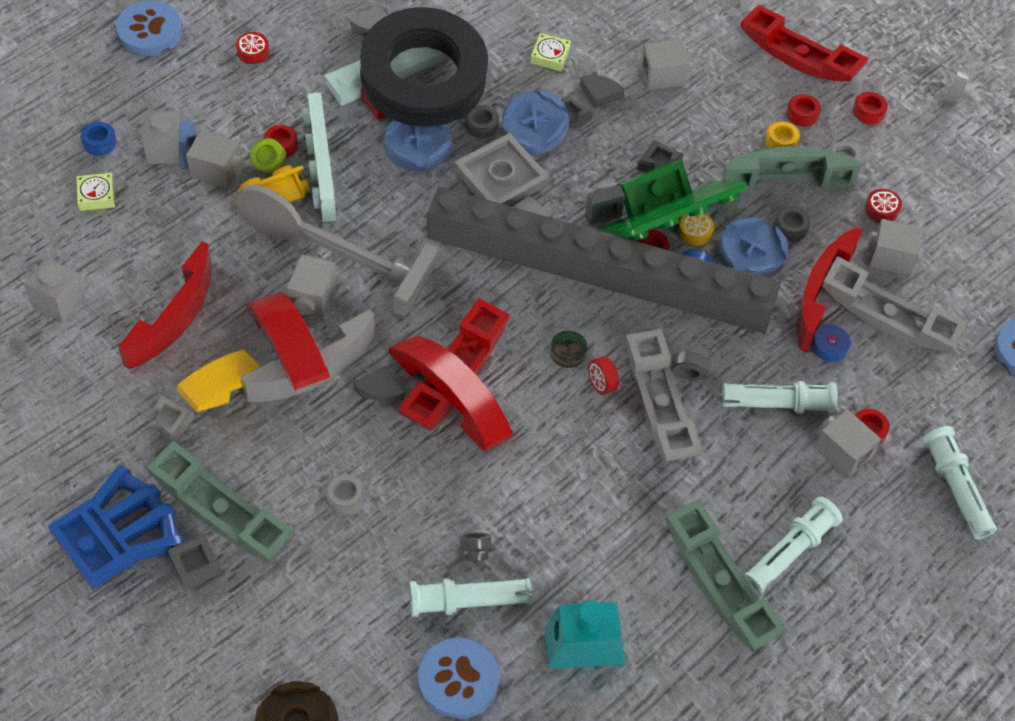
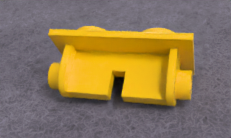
[235,165,310,203]

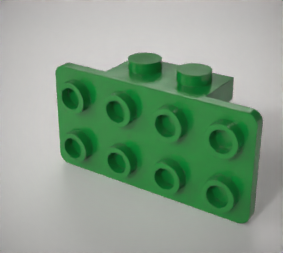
[600,160,747,241]

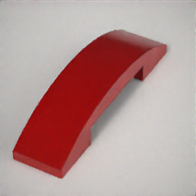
[740,4,868,82]
[797,227,863,353]
[118,241,212,369]
[246,292,330,391]
[398,298,510,431]
[388,336,513,452]

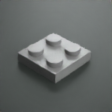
[454,133,550,206]

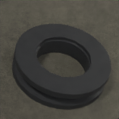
[360,7,488,127]

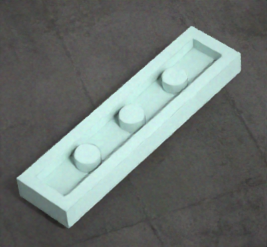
[325,47,450,106]
[302,93,336,222]

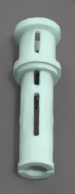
[722,381,838,415]
[922,426,997,540]
[743,496,843,595]
[409,578,532,617]

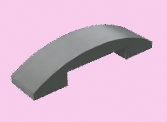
[822,256,966,352]
[241,309,375,402]
[626,329,703,461]

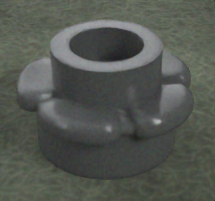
[457,532,496,562]

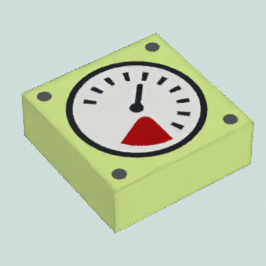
[530,33,571,71]
[77,173,115,211]

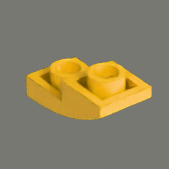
[177,349,261,412]

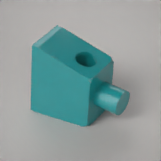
[545,600,625,669]

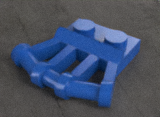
[48,465,184,590]

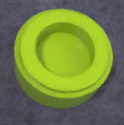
[250,138,286,174]

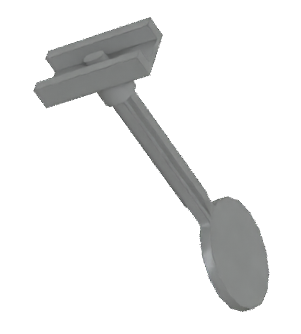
[236,185,439,320]

